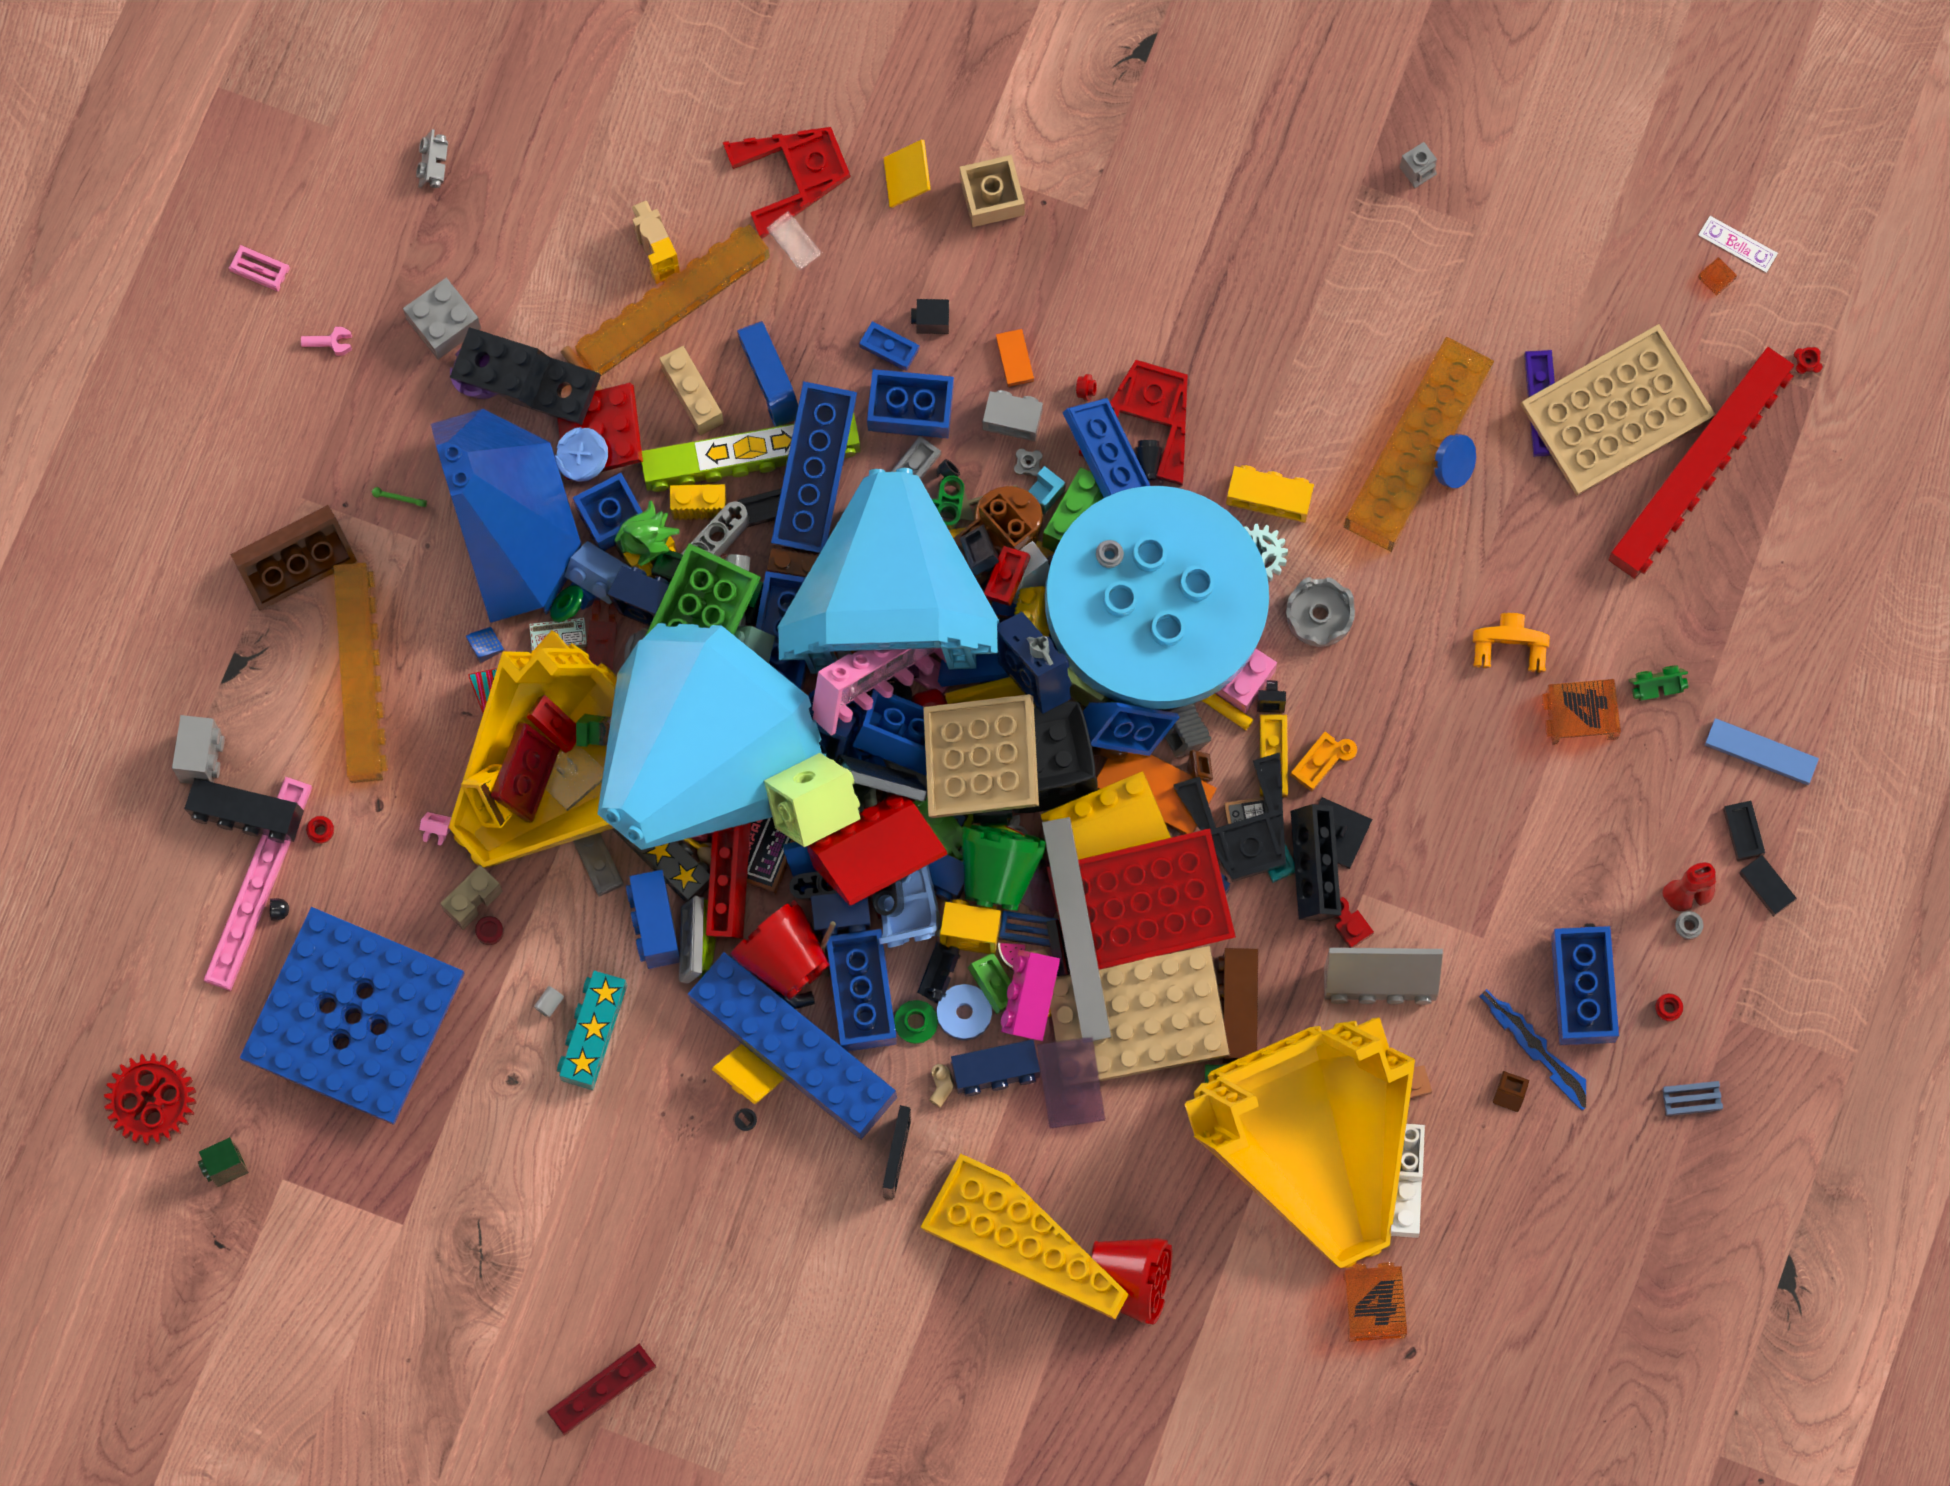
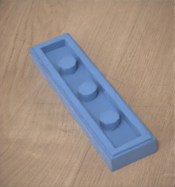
[1705,718,1819,785]

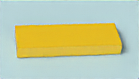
[1259,714,1288,797]

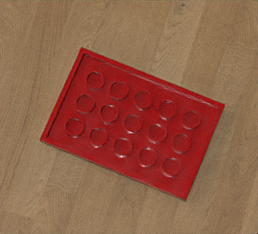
[1047,828,1236,970]

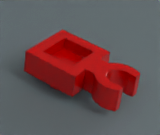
[1334,897,1374,948]

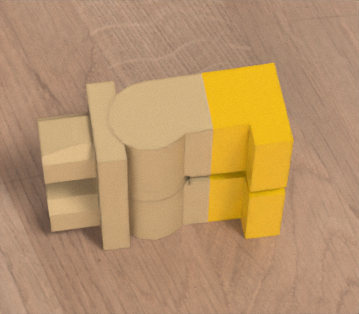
[632,201,681,284]

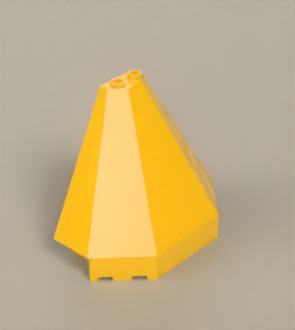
[449,630,617,868]
[1184,1017,1415,1268]

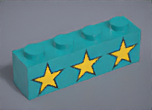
[557,970,628,1091]

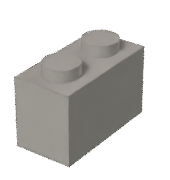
[983,390,1043,441]

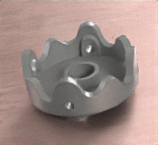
[1286,577,1355,647]

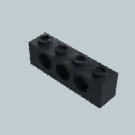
[1290,804,1341,922]

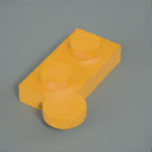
[1290,732,1357,792]

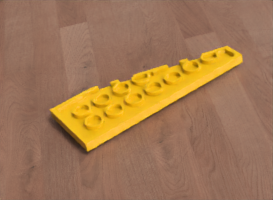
[921,1153,1129,1319]

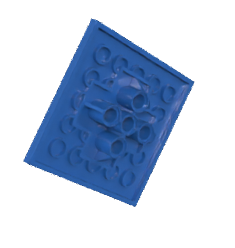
[240,907,465,1125]

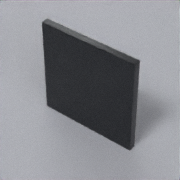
[1318,797,1373,869]

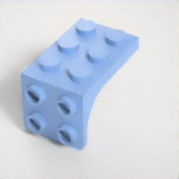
[879,865,942,948]

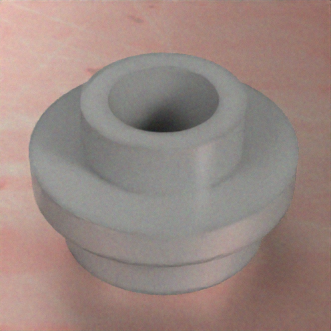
[1096,540,1124,568]
[1675,911,1703,939]

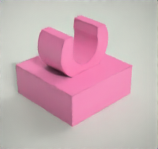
[419,812,451,846]

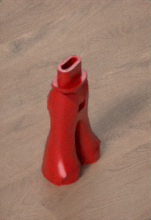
[1662,862,1716,911]

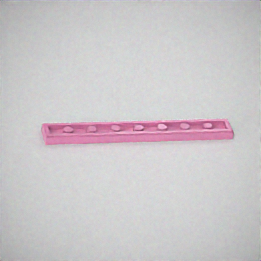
[204,777,312,991]

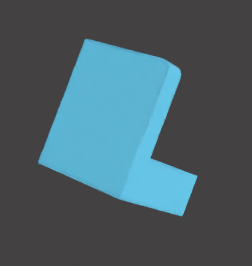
[1028,466,1065,514]

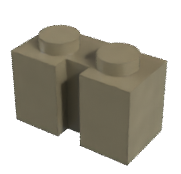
[440,865,503,930]

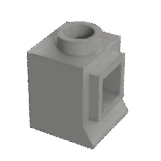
[1400,142,1437,188]

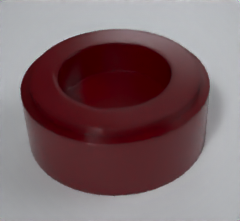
[475,916,504,945]

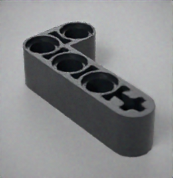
[789,872,904,917]

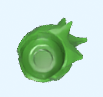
[615,501,679,566]

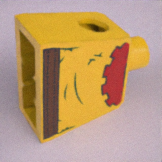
[461,764,513,828]

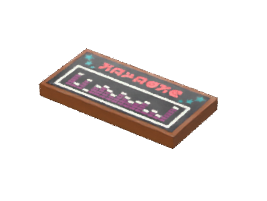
[747,817,796,894]

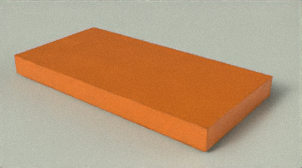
[1097,752,1217,834]

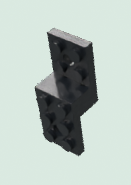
[450,327,601,425]

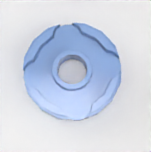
[936,984,992,1041]

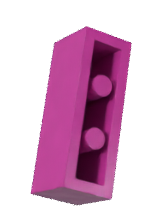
[1001,950,1060,1041]

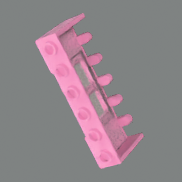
[812,648,946,736]

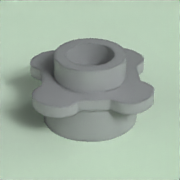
[1014,449,1042,476]

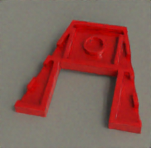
[722,127,851,239]
[1078,360,1188,486]

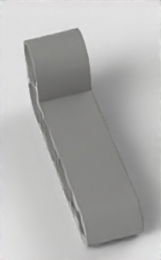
[669,501,749,582]

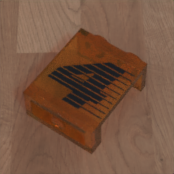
[1542,679,1621,745]
[1343,1262,1407,1342]

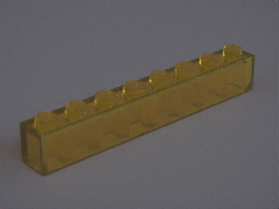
[575,224,770,376]
[333,562,388,783]

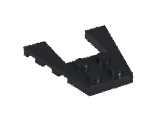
[1173,753,1286,882]

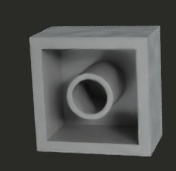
[403,277,481,359]
[172,715,225,784]

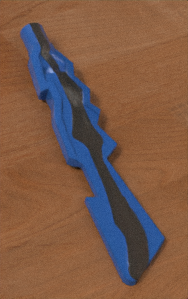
[1479,989,1586,1110]

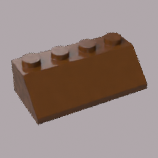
[230,505,357,611]

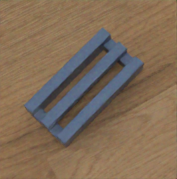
[1662,1081,1723,1116]

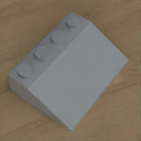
[1324,948,1443,1005]

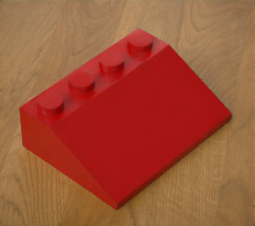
[807,794,947,906]

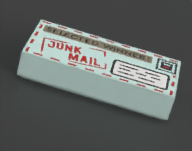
[529,618,587,651]

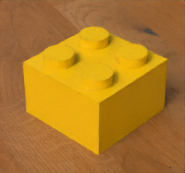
[940,899,1001,955]

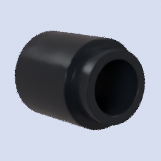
[973,809,1012,826]

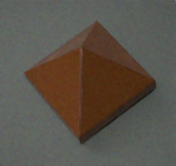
[1187,750,1213,781]

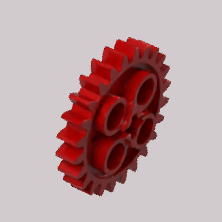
[104,1053,197,1145]

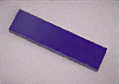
[1524,350,1555,457]

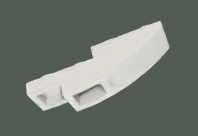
[1391,1124,1425,1238]

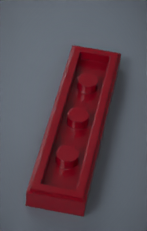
[547,1343,657,1436]

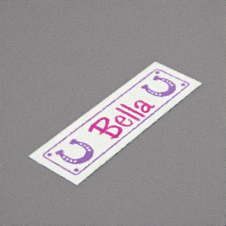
[1699,216,1778,273]

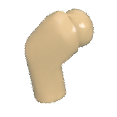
[929,1064,954,1108]

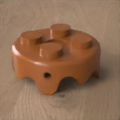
[974,486,1043,544]

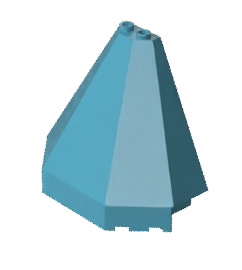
[777,468,1000,674]
[597,623,826,850]

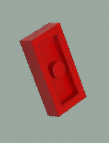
[984,546,1031,606]
[526,695,576,753]

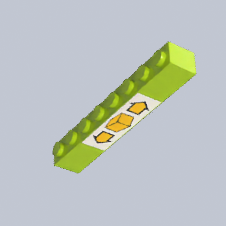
[642,413,861,492]

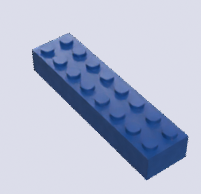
[688,952,897,1140]

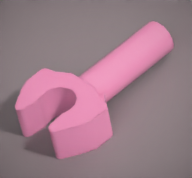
[301,327,352,356]

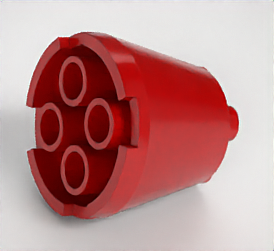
[731,900,830,1000]
[1090,1238,1173,1325]

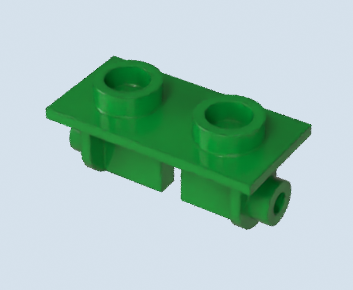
[1628,665,1688,701]

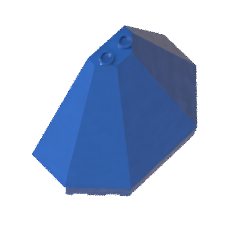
[431,409,582,623]

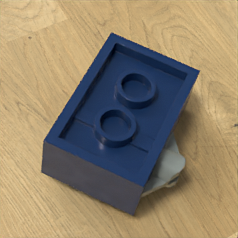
[997,612,1072,714]

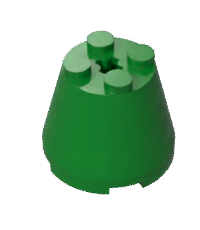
[962,825,1046,911]

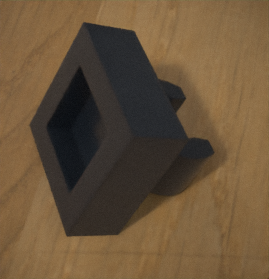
[1257,680,1286,713]

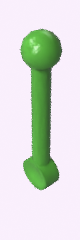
[372,487,427,507]

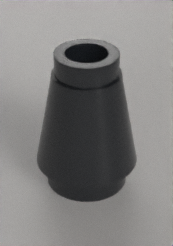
[1135,440,1162,480]

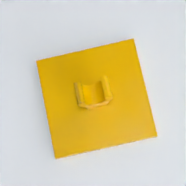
[883,139,931,208]
[712,1044,785,1104]

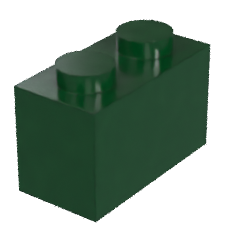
[198,1137,249,1187]

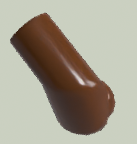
[1091,746,1128,761]

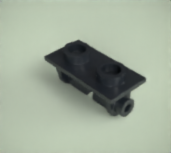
[917,941,961,1004]

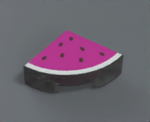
[997,943,1025,971]

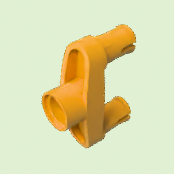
[1473,613,1550,673]

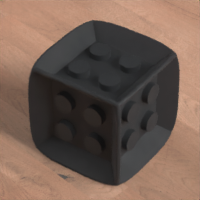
[1013,701,1098,813]

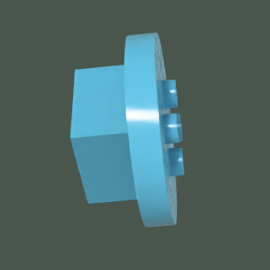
[1045,486,1269,709]

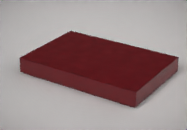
[490,723,560,822]

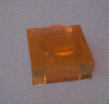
[1698,257,1737,296]

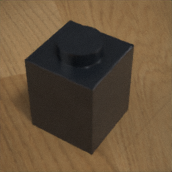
[911,299,949,334]

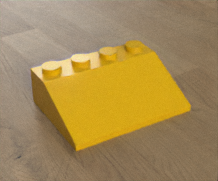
[1040,771,1171,859]

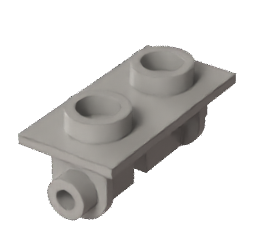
[416,129,448,188]

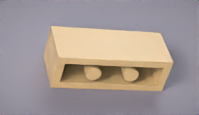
[660,346,724,436]

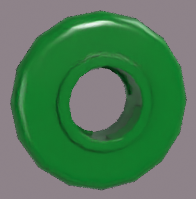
[550,585,583,623]
[894,1000,938,1044]

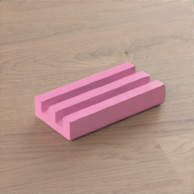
[229,245,290,291]

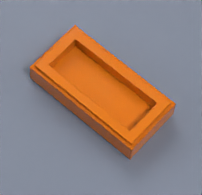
[996,329,1034,387]

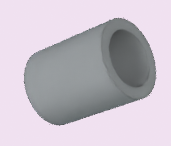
[534,986,564,1018]

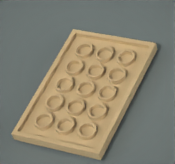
[1520,324,1716,496]
[1050,946,1230,1088]

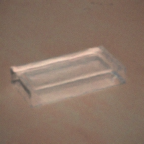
[767,211,822,270]

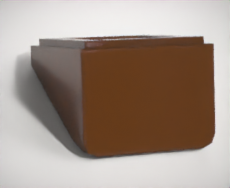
[1493,1071,1530,1112]

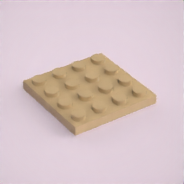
[924,694,1039,818]

